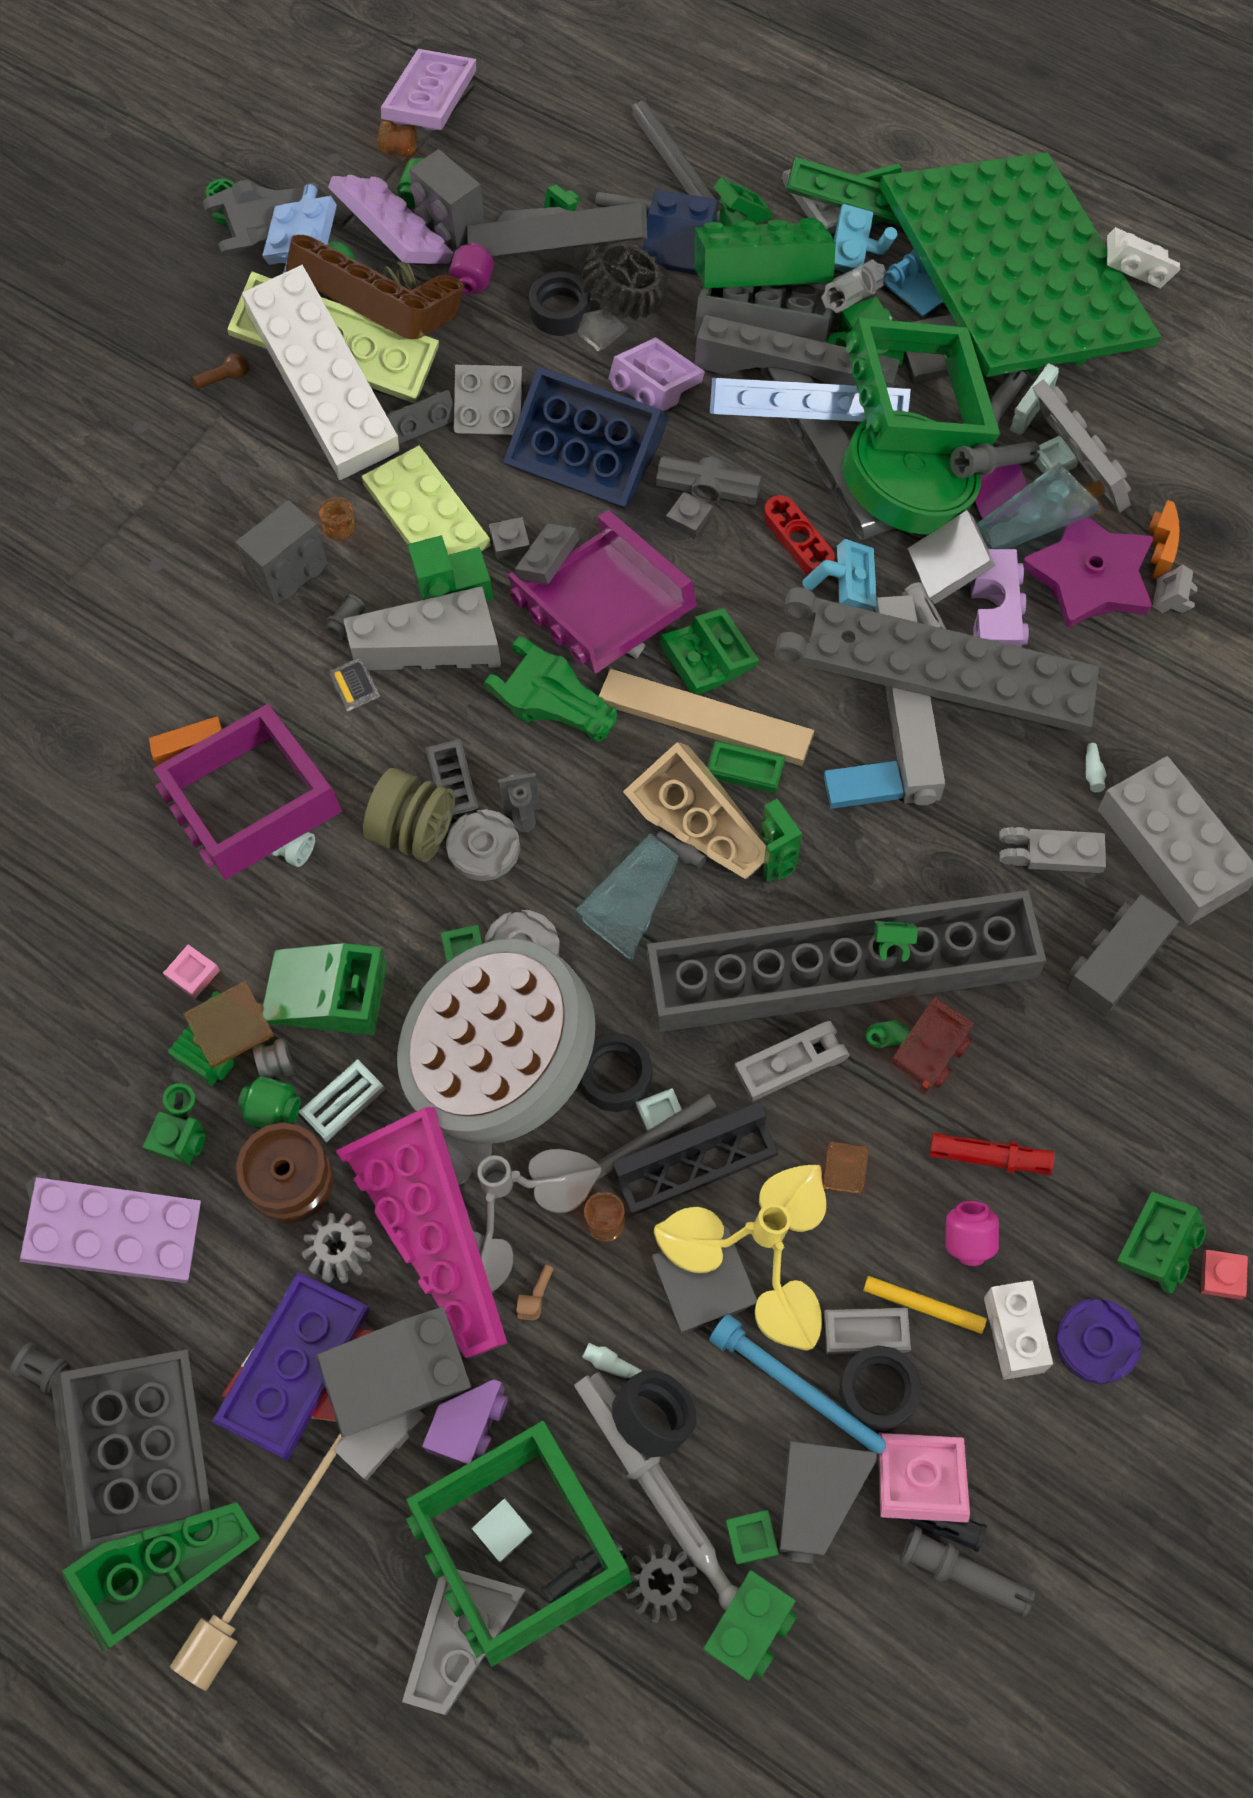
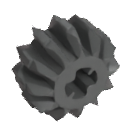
[626,1544,698,1623]

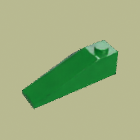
[61,1502,260,1651]

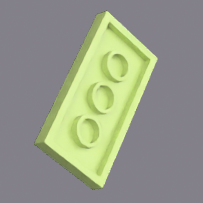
[361,445,491,555]

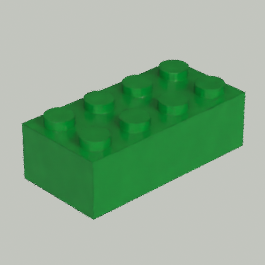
[694,218,836,288]

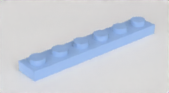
[710,378,911,422]

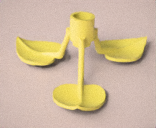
[654,1165,826,1350]

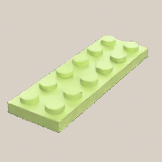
[227,272,439,403]

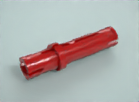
[930,1132,1054,1176]

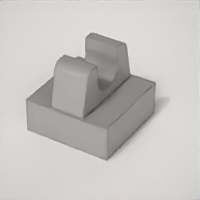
[1152,565,1197,613]

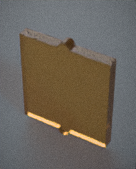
[183,981,274,1069]

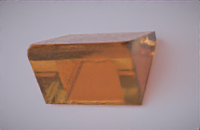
[823,1142,869,1193]

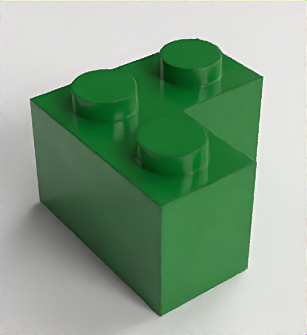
[408,535,493,602]

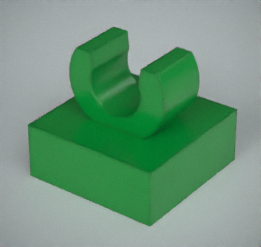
[543,184,581,212]
[874,921,918,961]

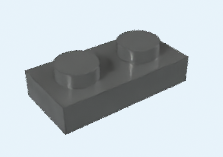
[515,523,580,585]

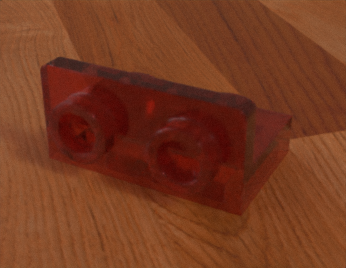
[890,997,974,1094]

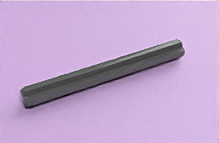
[632,101,715,199]

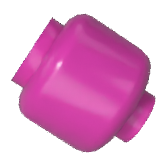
[945,1201,999,1266]

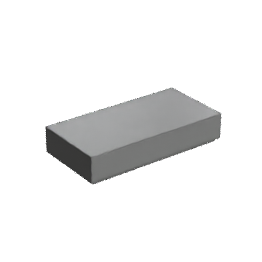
[824,1308,911,1354]

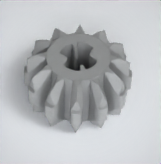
[302,1213,373,1283]

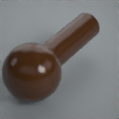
[190,353,249,390]

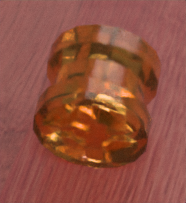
[319,497,356,541]

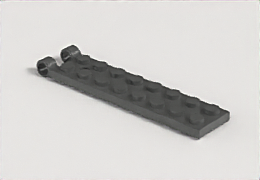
[774,587,1099,734]

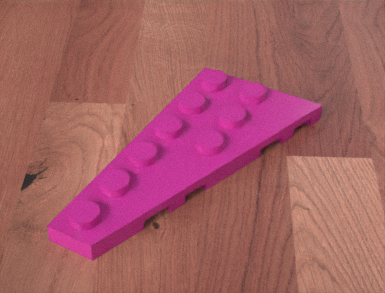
[336,1107,507,1358]

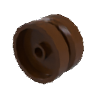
[236,1122,334,1224]

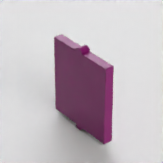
[974,464,1037,525]

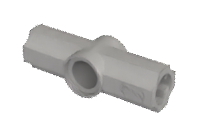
[821,259,887,313]

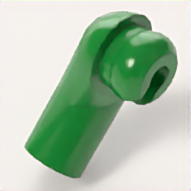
[865,1020,925,1056]

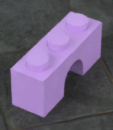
[970,549,1029,647]

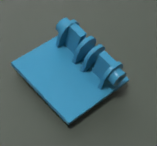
[883,250,944,318]

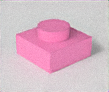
[163,944,220,999]

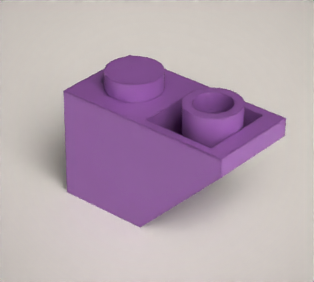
[422,1379,508,1466]

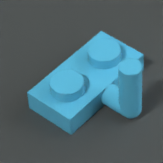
[834,204,897,273]
[802,539,877,611]

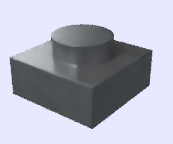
[666,492,713,538]
[489,517,530,560]

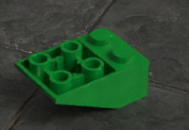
[260,943,387,1036]

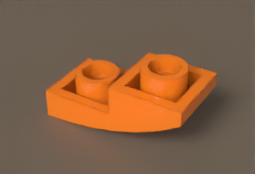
[1148,500,1179,580]

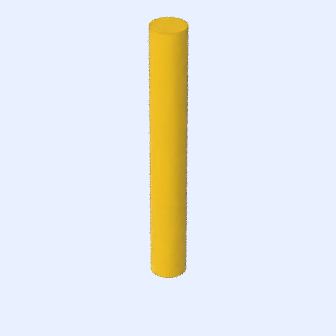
[863,1276,987,1334]

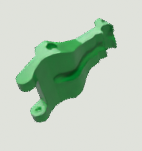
[483,637,617,742]

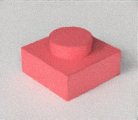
[1200,1250,1248,1300]

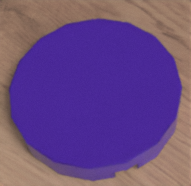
[1056,1299,1141,1385]

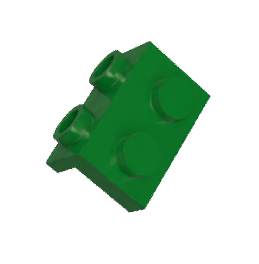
[703,1570,798,1682]

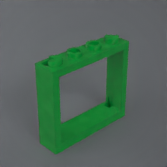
[845,318,1000,454]
[406,1421,632,1667]

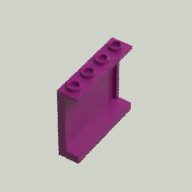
[508,510,697,674]

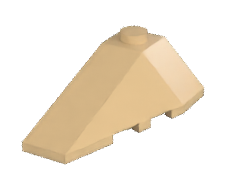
[623,742,767,879]

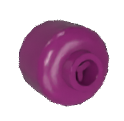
[449,243,494,294]

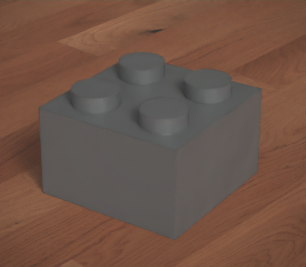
[409,149,485,250]
[235,500,328,606]

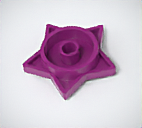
[1023,509,1153,628]

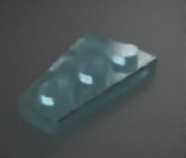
[976,462,1102,549]
[576,834,678,961]

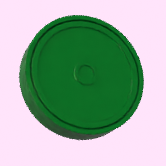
[842,411,981,534]

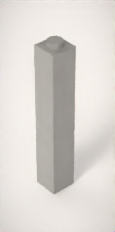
[875,595,945,805]

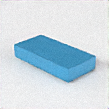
[824,761,904,809]

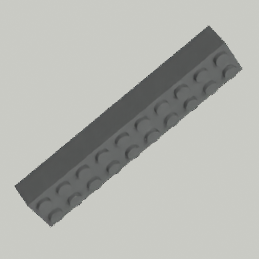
[647,890,1046,1032]

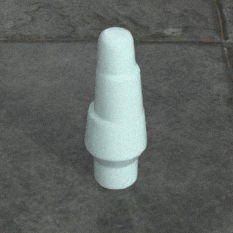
[1086,742,1106,792]
[582,1343,642,1379]

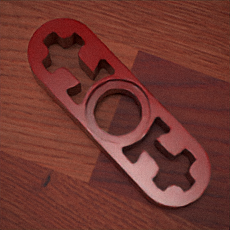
[764,495,835,577]

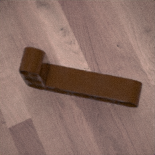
[286,234,464,339]

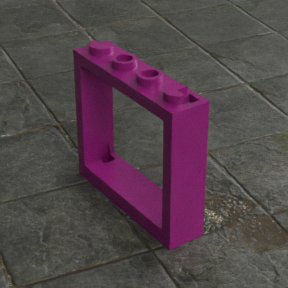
[153,704,343,880]

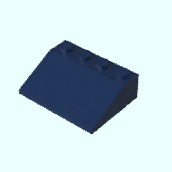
[503,366,669,508]

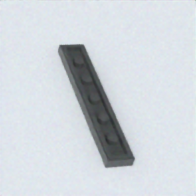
[467,202,648,258]

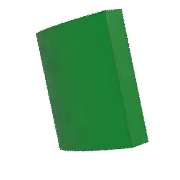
[658,608,759,695]

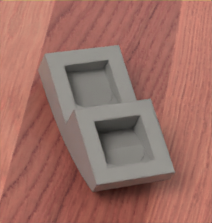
[333,1411,426,1481]

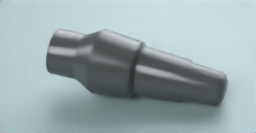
[656,831,707,869]

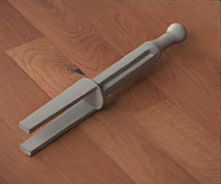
[574,1372,739,1611]

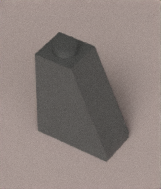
[778,1441,877,1565]

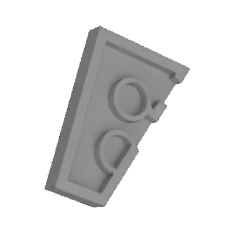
[402,1569,527,1715]

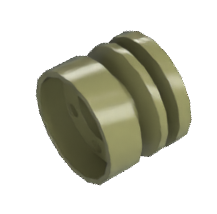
[363,768,455,862]

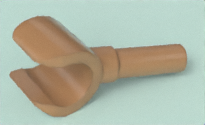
[516,1265,554,1320]

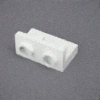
[1107,227,1180,289]

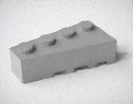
[343,586,502,670]

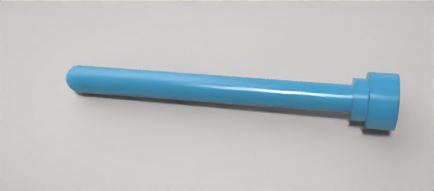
[709,1314,886,1454]

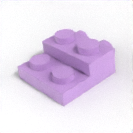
[608,337,705,411]

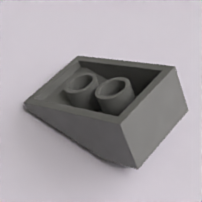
[316,1306,471,1438]

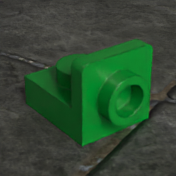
[142,1112,206,1166]

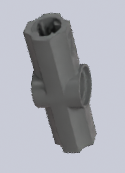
[656,455,762,505]

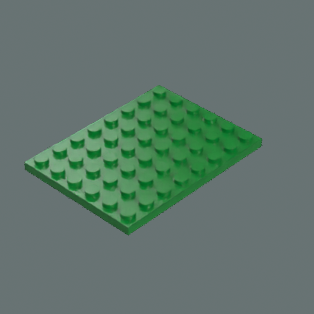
[879,152,1162,377]

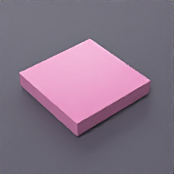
[878,1433,970,1522]

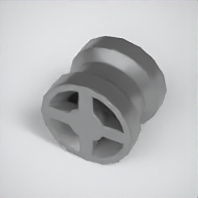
[253,1038,294,1079]

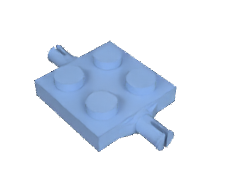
[263,184,337,273]

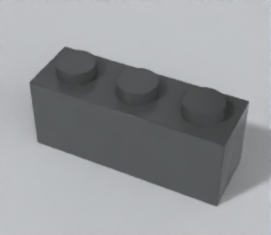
[1067,894,1180,1017]

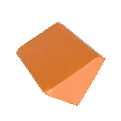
[149,716,222,766]

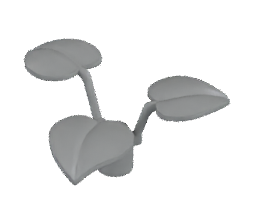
[443,1133,601,1292]

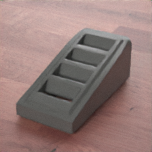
[425,739,479,816]

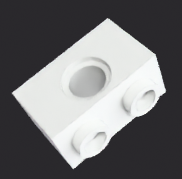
[984,1280,1053,1380]

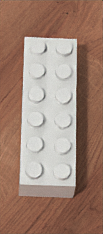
[242,265,399,480]

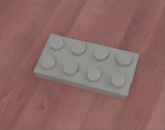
[1032,379,1131,513]

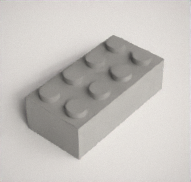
[1098,756,1253,926]

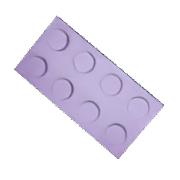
[381,49,476,130]
[328,175,454,264]
[19,1177,201,1283]

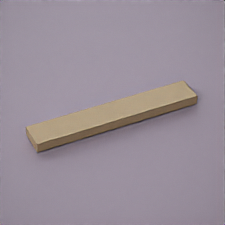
[599,669,814,766]

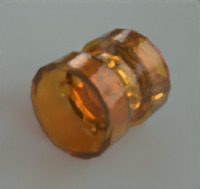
[378,120,417,157]
[584,1192,625,1241]

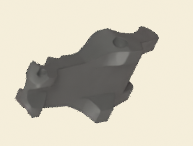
[202,180,322,256]

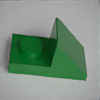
[713,177,774,226]

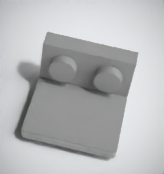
[454,365,526,435]

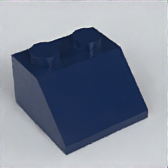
[642,190,718,275]

